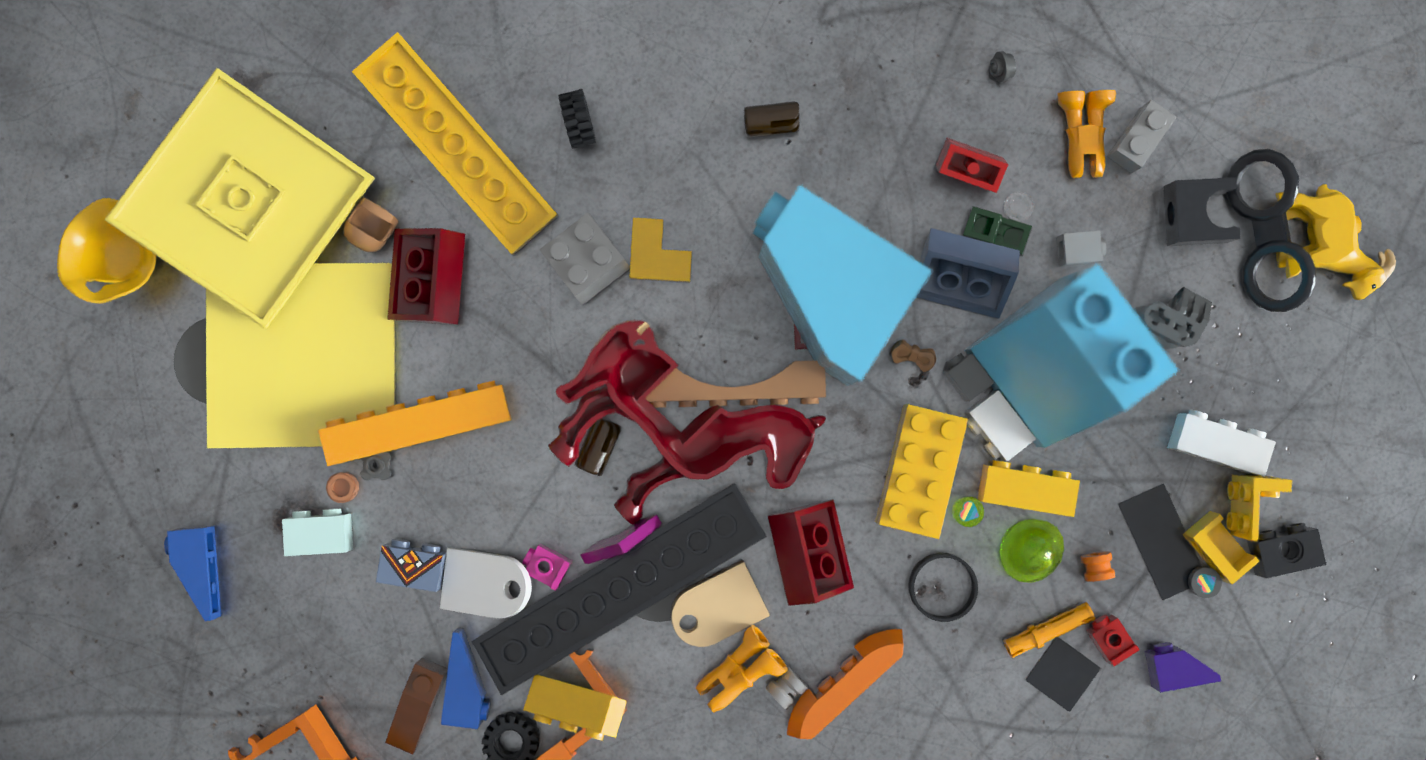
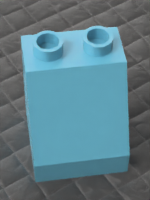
[752,185,932,386]
[964,264,1179,448]

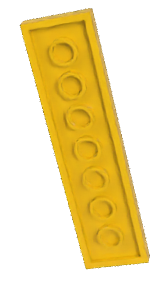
[352,32,558,255]

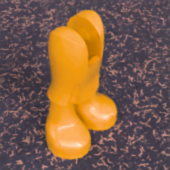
[1057,90,1116,178]
[696,625,788,713]

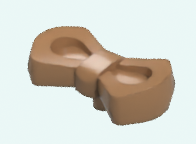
[891,340,936,372]

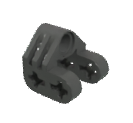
[1133,287,1212,349]

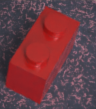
[935,137,1009,193]

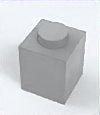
[1056,230,1106,267]

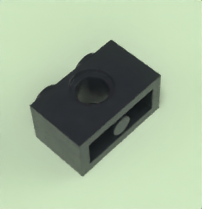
[1247,523,1327,579]

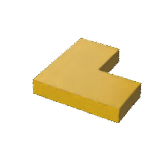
[629,218,692,282]

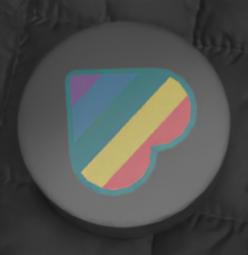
[1188,566,1222,598]

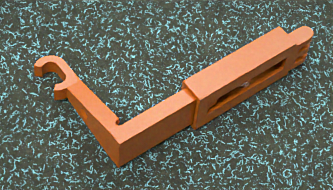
[535,650,627,760]
[228,704,358,760]

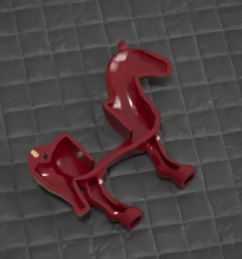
[548,320,826,526]

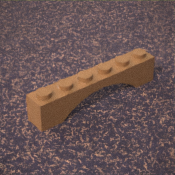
[646,361,826,408]

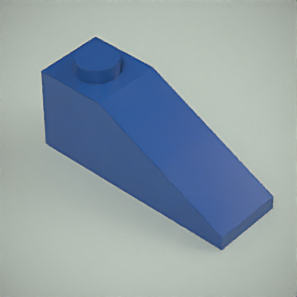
[164,526,221,621]
[441,628,490,729]

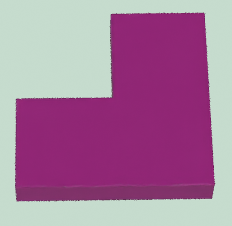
[580,514,662,564]

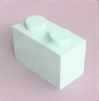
[282,508,353,556]

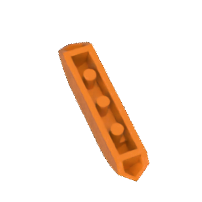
[787,629,903,739]

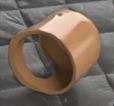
[343,197,399,252]

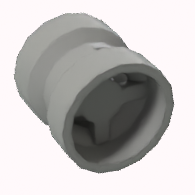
[766,666,809,710]

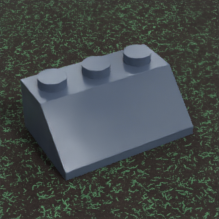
[916,228,1020,319]

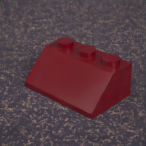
[387,228,465,325]
[768,499,854,606]

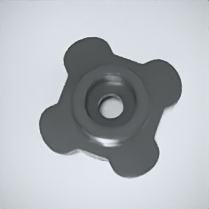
[360,452,391,480]

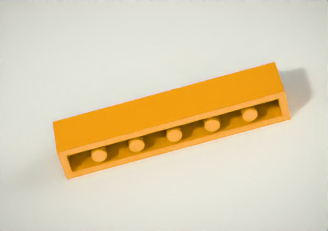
[318,380,512,466]

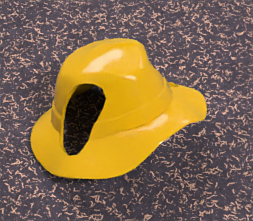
[57,198,156,303]

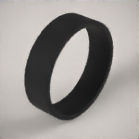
[909,553,978,622]

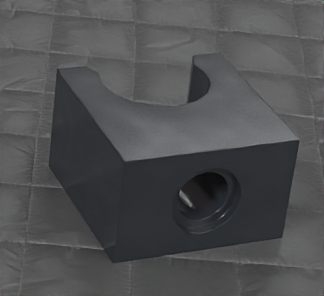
[1163,177,1240,246]

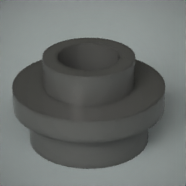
[990,51,1016,82]

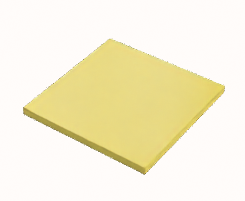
[105,68,375,329]
[206,263,396,448]

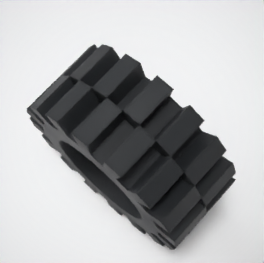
[558,89,596,149]
[482,712,540,760]

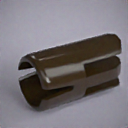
[744,101,800,137]
[575,418,621,476]

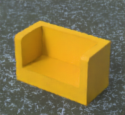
[1182,511,1259,585]

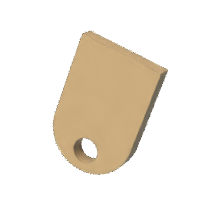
[671,560,770,647]

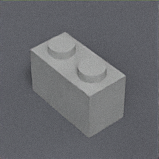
[1107,100,1177,173]

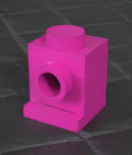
[522,544,573,591]

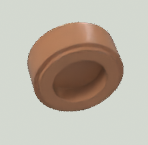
[326,472,359,503]

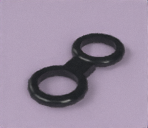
[1226,149,1316,312]

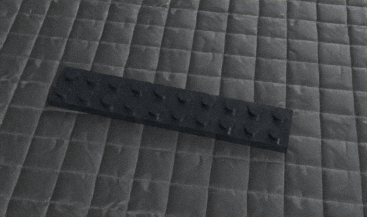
[472,483,767,695]

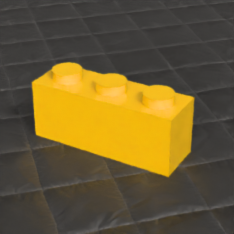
[977,460,1080,517]
[523,675,626,741]

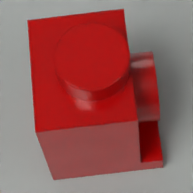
[1086,615,1140,667]

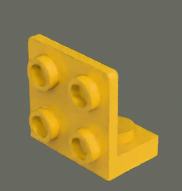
[1226,475,1292,541]

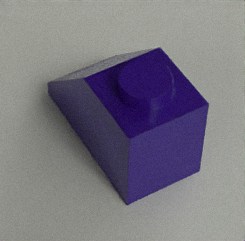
[1145,642,1221,693]

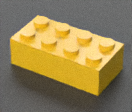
[875,404,968,539]

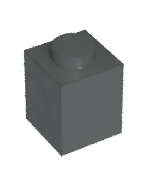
[943,353,994,402]

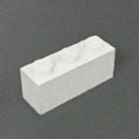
[1167,410,1276,477]

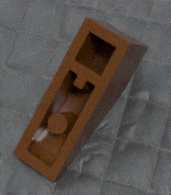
[385,657,448,755]

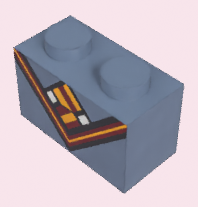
[376,539,446,592]

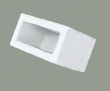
[964,390,1036,461]

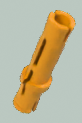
[1003,602,1095,659]

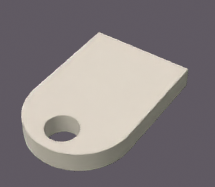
[440,547,531,619]

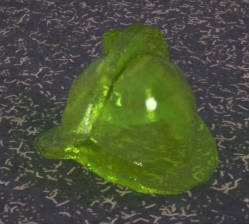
[1000,519,1064,583]

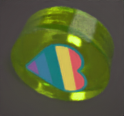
[952,496,984,527]

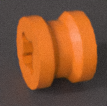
[1081,551,1116,582]

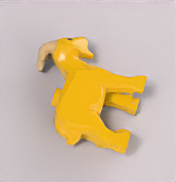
[1275,184,1396,300]

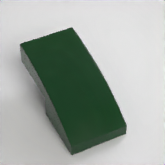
[963,206,1032,257]

